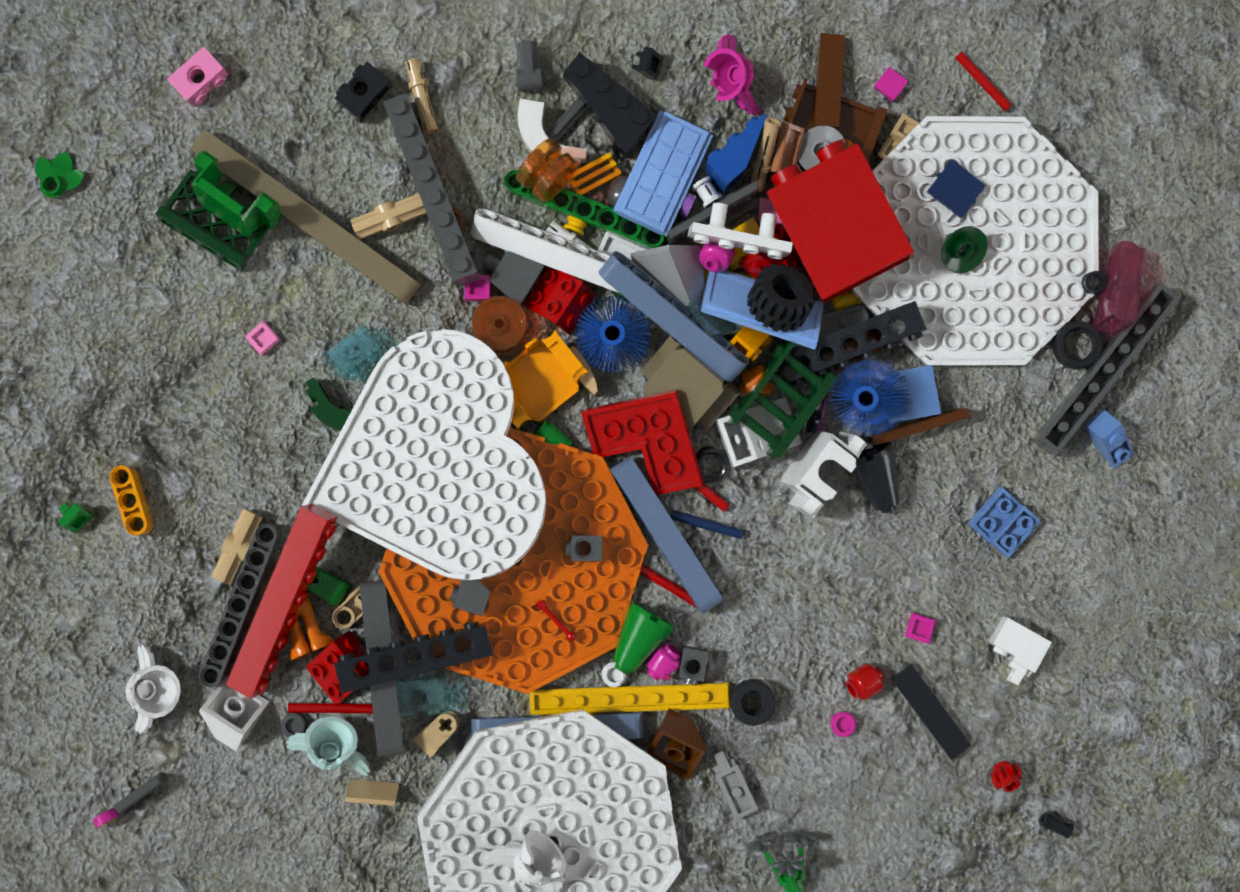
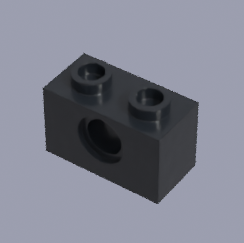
[335,61,392,123]

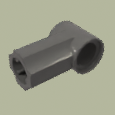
[516,40,543,92]

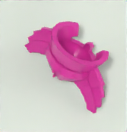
[703,34,761,116]

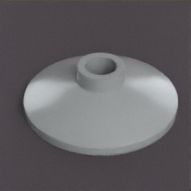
[798,126,846,170]

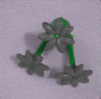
[747,830,817,892]

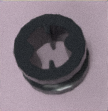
[1081,271,1107,294]

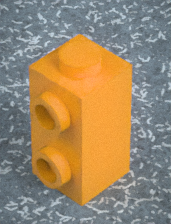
[730,326,773,362]

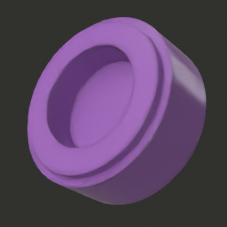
[678,193,697,219]

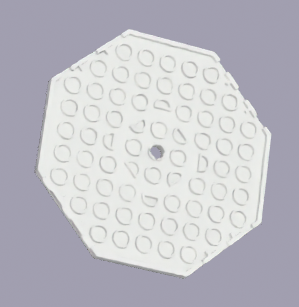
[852,116,1099,366]
[417,709,682,892]

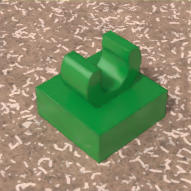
[58,502,94,533]

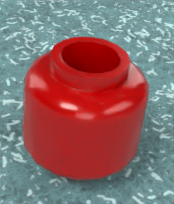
[846,663,884,701]

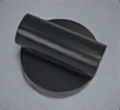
[799,410,820,433]

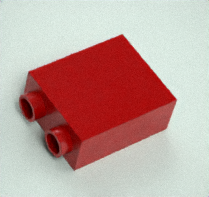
[767,139,914,304]

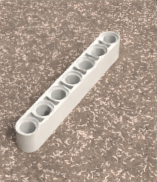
[470,209,618,292]

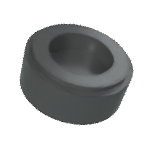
[281,713,307,737]

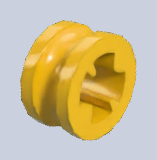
[563,216,588,236]

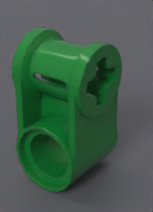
[307,567,351,607]

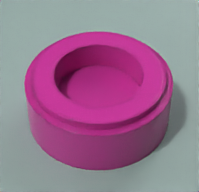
[830,711,856,737]
[93,808,120,829]

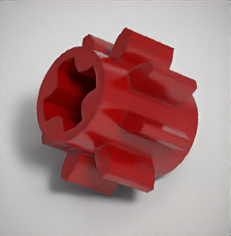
[990,761,1023,793]

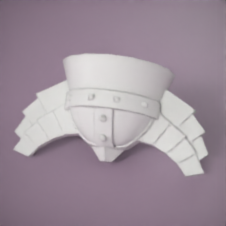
[125,644,181,734]
[482,831,566,892]

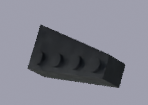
[563,52,657,158]

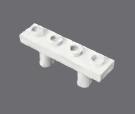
[687,203,793,259]

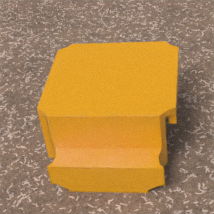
[503,330,589,430]

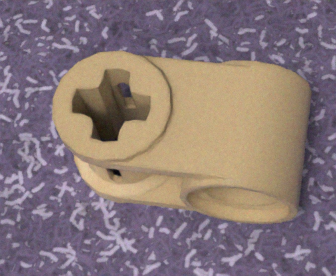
[332,586,363,629]
[413,710,460,758]

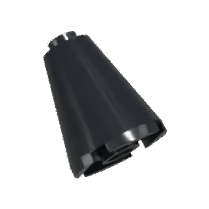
[852,441,899,513]

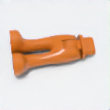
[289,592,334,661]

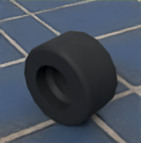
[730,679,776,726]

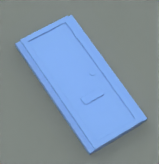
[613,110,713,237]
[701,270,824,350]

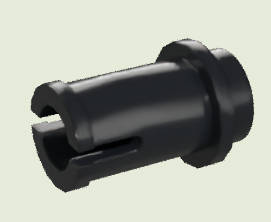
[1039,811,1074,839]

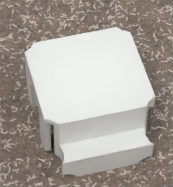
[781,431,867,518]

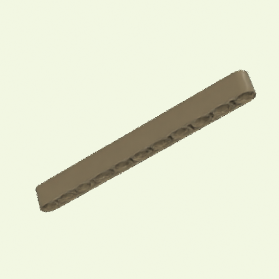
[190,129,421,305]

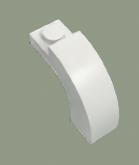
[518,99,587,170]

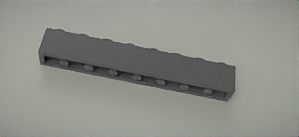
[383,93,480,288]
[1032,282,1181,456]

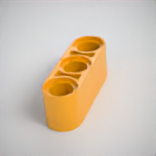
[110,465,153,536]

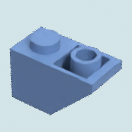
[1084,409,1134,469]

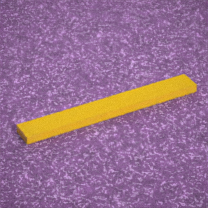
[529,682,730,715]

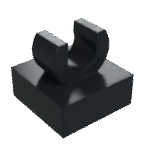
[632,47,664,80]

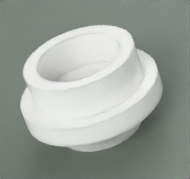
[602,662,627,687]

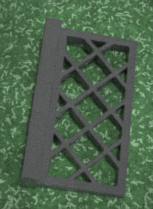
[664,182,759,246]

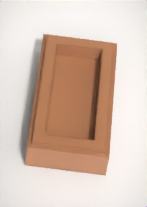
[771,122,805,173]

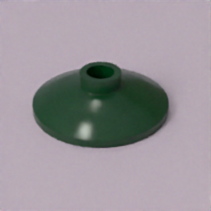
[941,226,988,273]

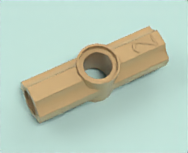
[351,193,427,240]
[211,508,264,585]

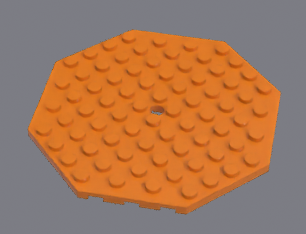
[379,427,648,694]

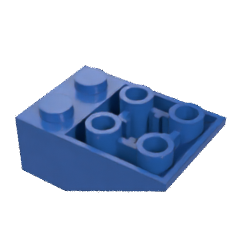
[705,114,767,194]

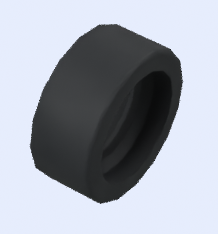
[1052,321,1103,369]

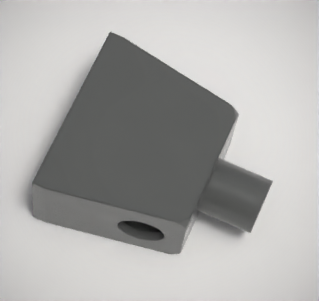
[482,251,545,309]

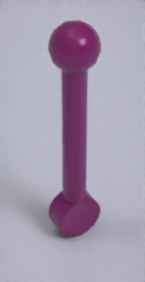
[816,393,828,431]

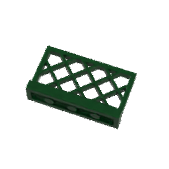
[155,169,270,272]

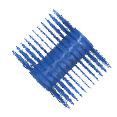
[575,295,651,374]
[828,359,911,437]

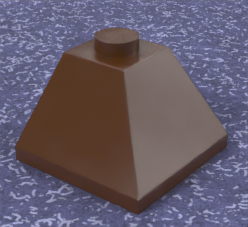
[647,708,707,780]

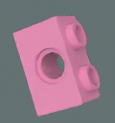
[167,47,229,106]

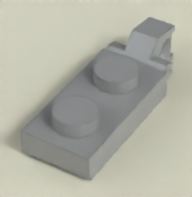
[713,748,759,820]

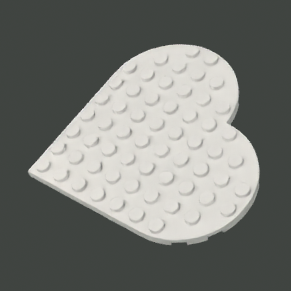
[302,329,546,580]

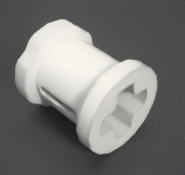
[691,176,723,208]

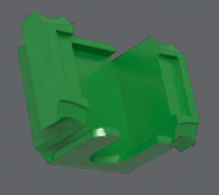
[191,150,281,237]

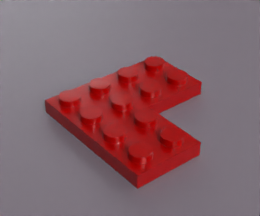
[581,389,704,495]

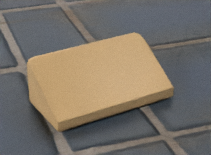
[345,779,400,806]

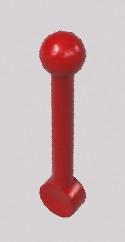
[536,600,576,641]

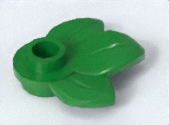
[35,152,84,198]

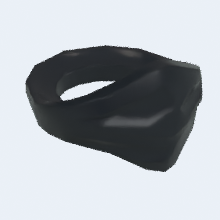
[696,446,726,482]

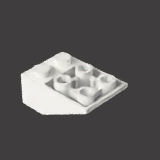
[716,397,802,468]

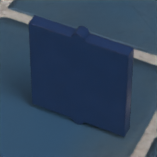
[927,159,986,219]

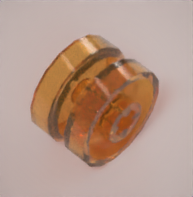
[516,138,579,203]
[472,296,527,354]

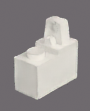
[988,616,1052,686]

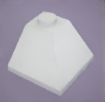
[199,675,269,751]

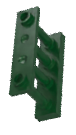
[727,341,838,460]

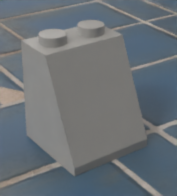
[630,245,705,312]

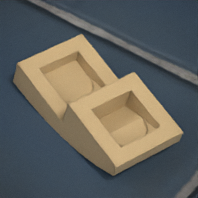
[875,113,919,162]
[570,345,598,397]

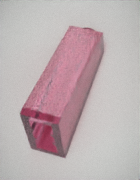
[1092,241,1144,337]

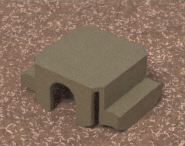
[639,335,742,431]

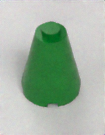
[612,602,674,674]

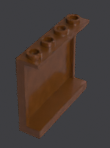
[768,78,888,176]

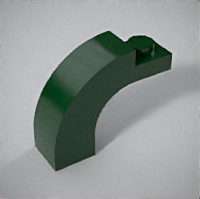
[305,377,352,431]

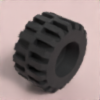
[747,264,817,332]

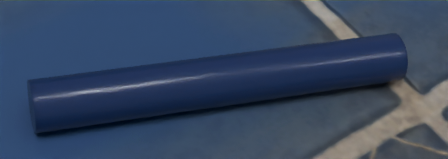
[670,510,744,539]

